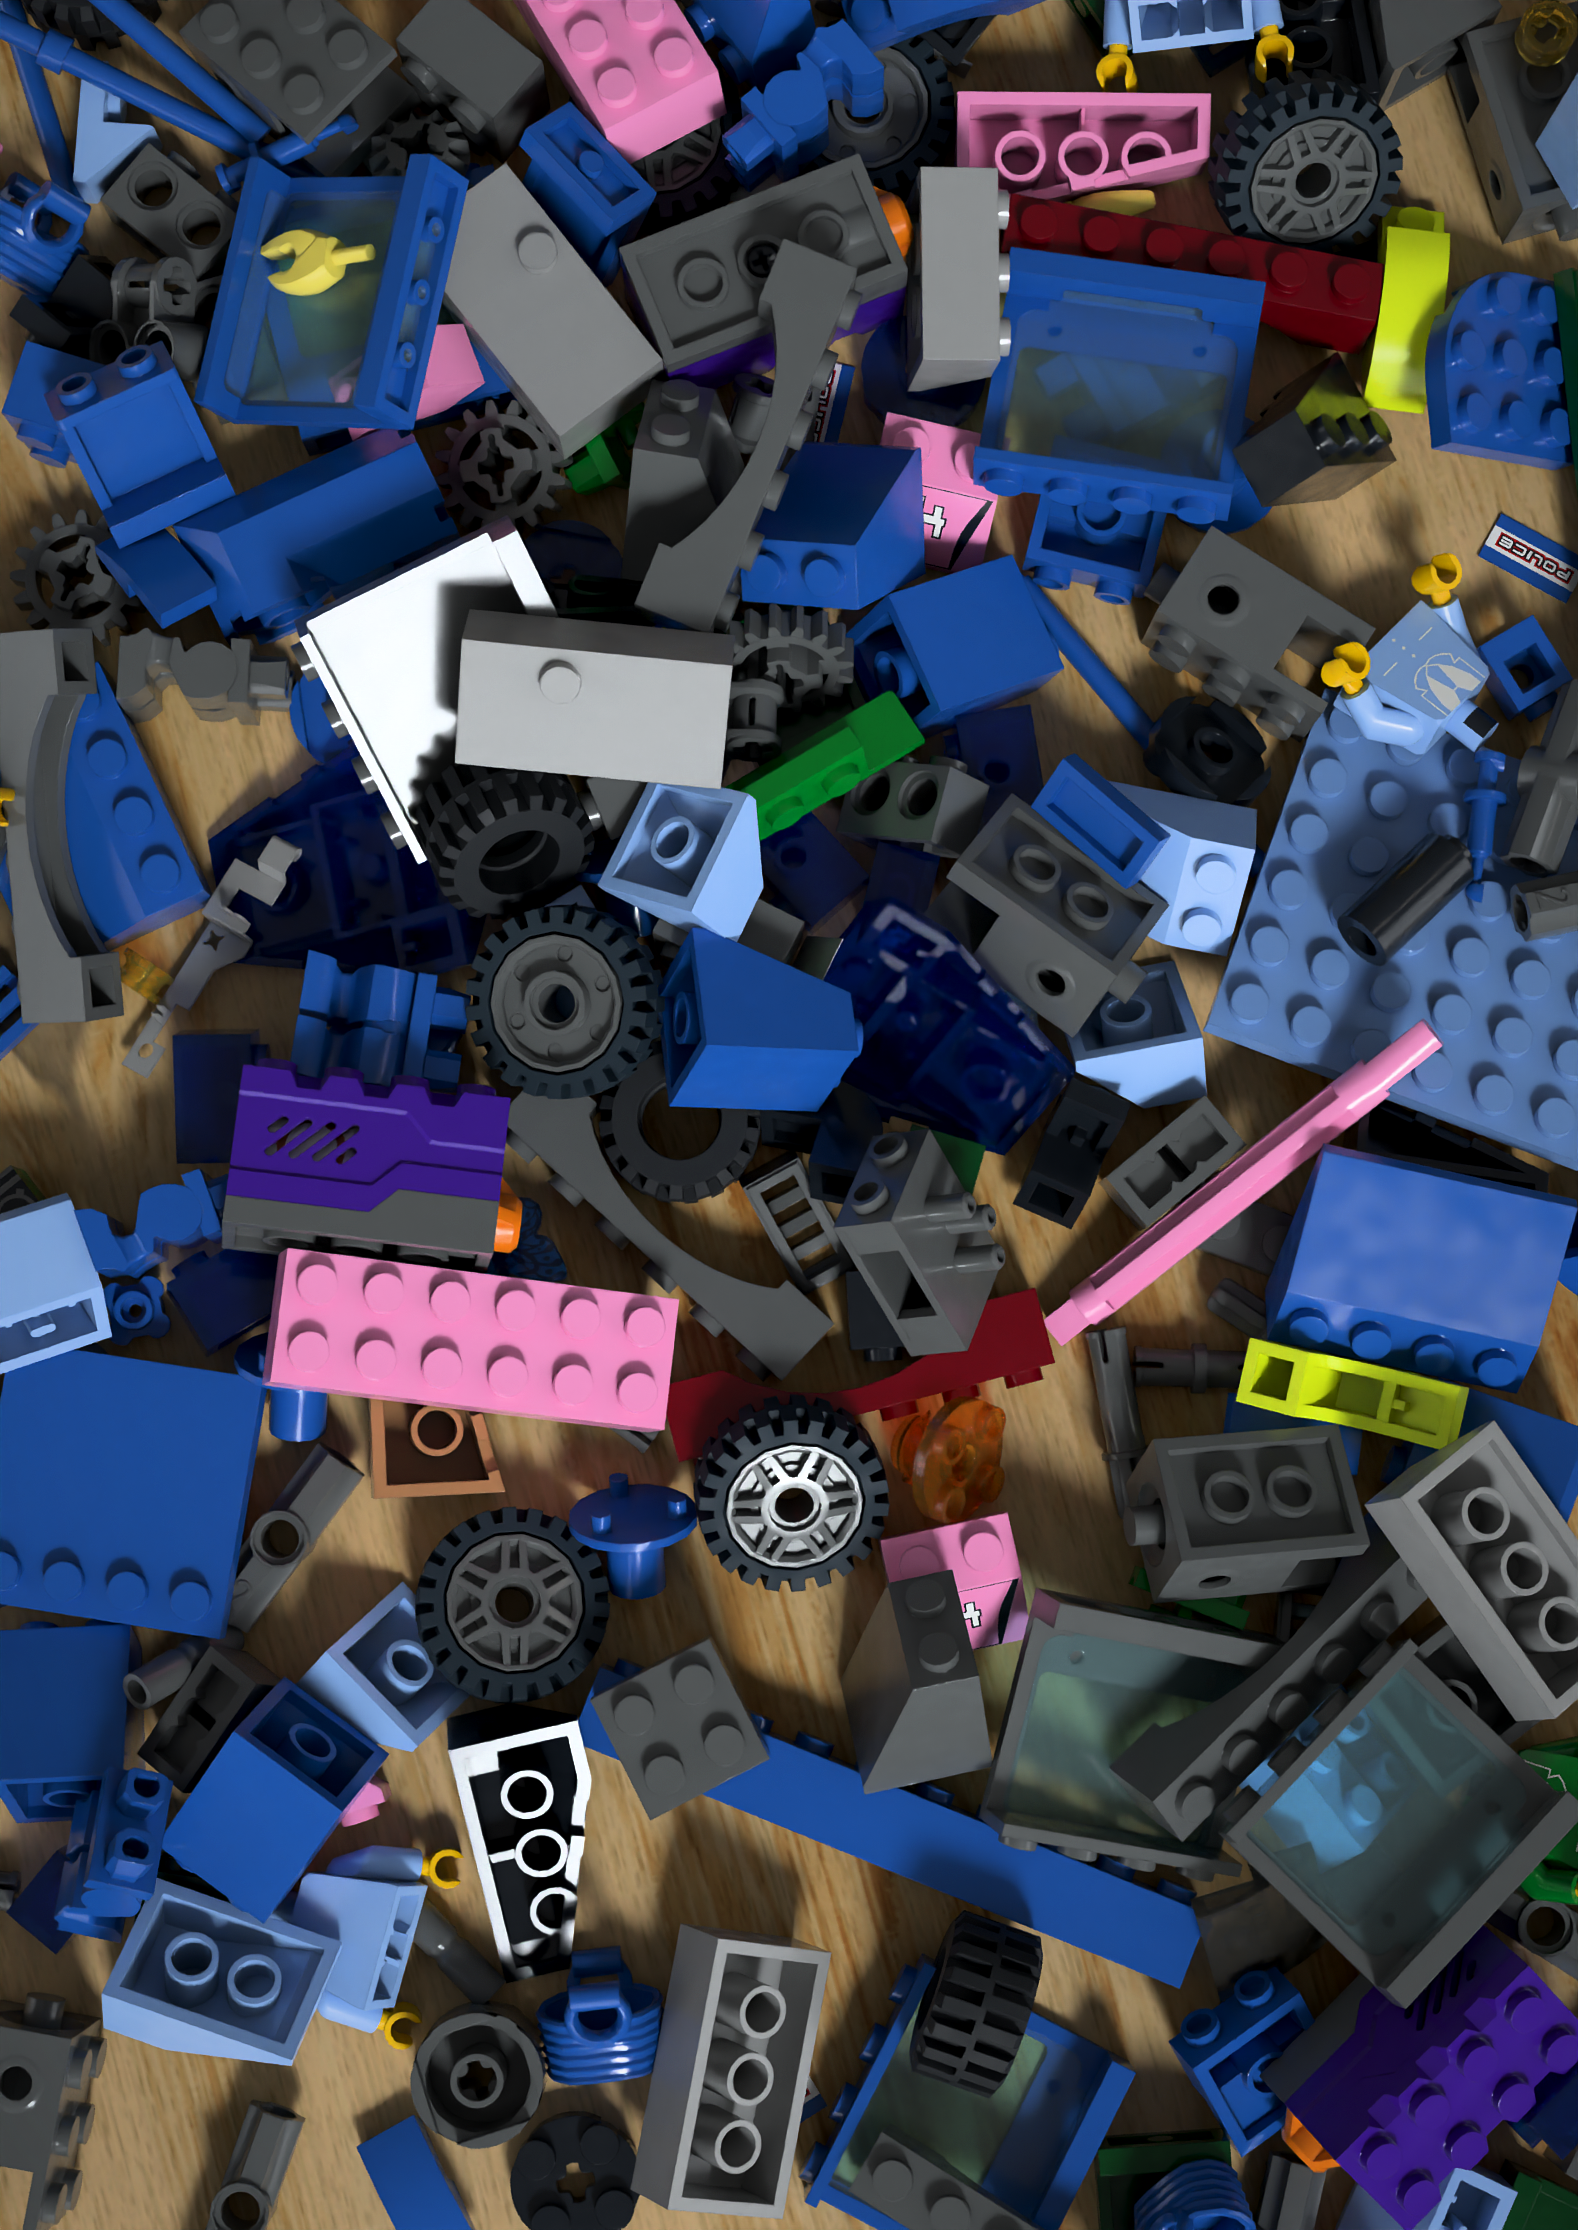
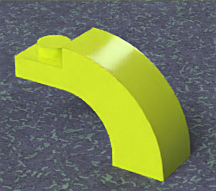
[1361,206,1450,414]
[1236,1338,1469,1450]

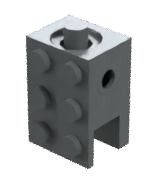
[179,0,422,177]
[1447,1,1578,245]
[1141,525,1376,743]
[916,793,1169,1038]
[1123,1424,1370,1604]
[0,1992,107,2230]

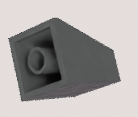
[1364,0,1502,111]
[621,379,745,598]
[840,1569,992,1795]

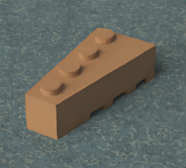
[367,1398,505,1499]

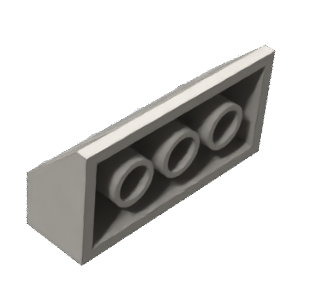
[1364,1420,1578,1721]

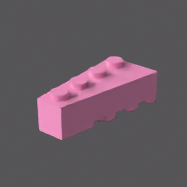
[954,91,1211,203]

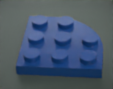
[1425,271,1574,471]

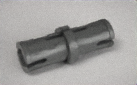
[1132,1343,1247,1394]

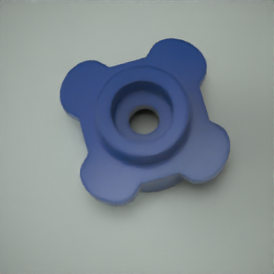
[103,1276,171,1346]

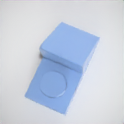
[73,61,163,204]

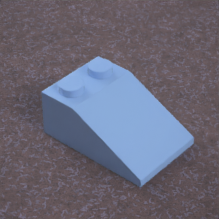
[1107,780,1257,957]
[102,1878,342,2066]

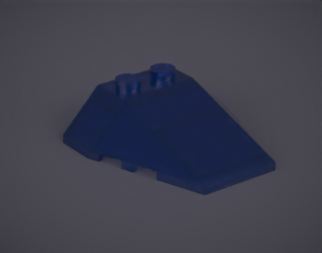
[208,739,487,975]
[823,895,1075,1156]

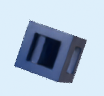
[1477,615,1573,722]

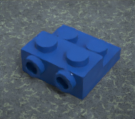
[1022,436,1178,605]
[1168,1966,1315,2157]

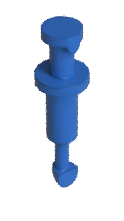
[215,113,359,195]
[1463,750,1508,903]

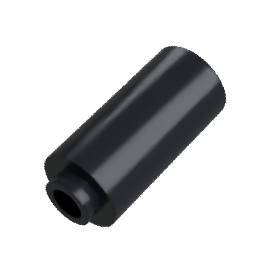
[1337,833,1474,966]

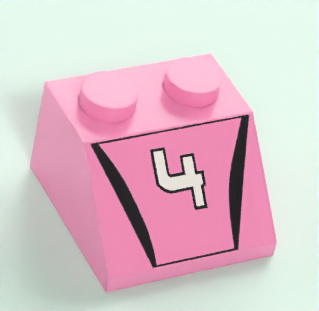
[880,412,1011,574]
[878,1511,1028,1650]

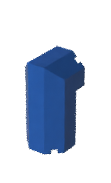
[172,429,460,646]

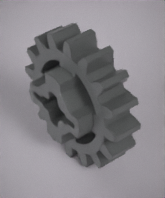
[435,400,573,539]
[10,509,147,647]
[726,603,854,713]

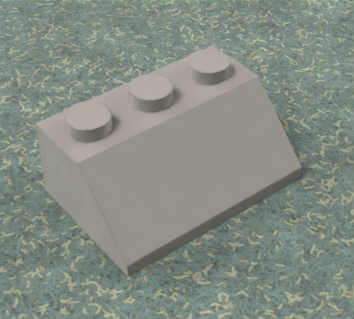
[905,166,1011,391]

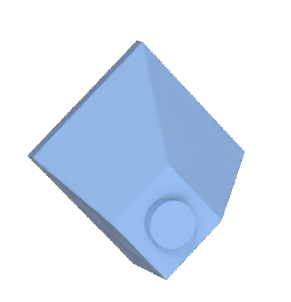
[597,782,763,942]
[1064,960,1207,1109]
[296,1581,470,1752]

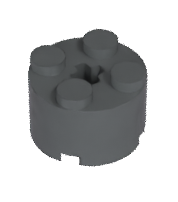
[410,2001,548,2149]

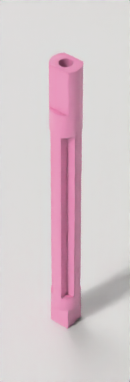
[1044,1018,1444,1346]

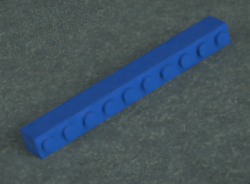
[578,1657,1208,1989]

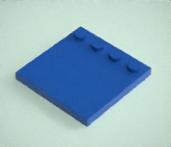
[0,1350,267,1639]

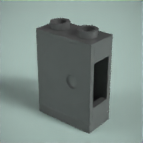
[833,1129,1005,1356]

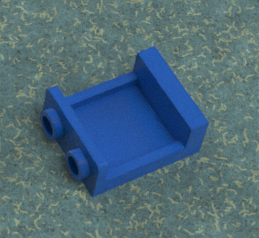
[519,102,657,288]
[43,340,236,549]

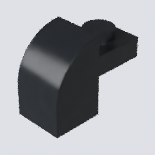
[9,254,143,360]
[1013,1078,1131,1229]
[760,1081,883,1205]

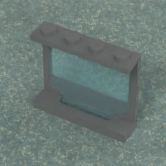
[979,1588,1286,1882]
[1218,1639,1578,2009]

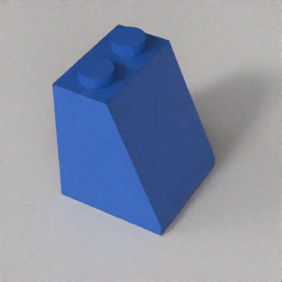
[741,441,926,610]
[846,554,1064,740]
[658,927,863,1112]
[1380,1377,1578,1523]
[0,1619,146,1823]
[162,1676,389,1924]

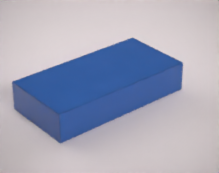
[1030,753,1171,889]

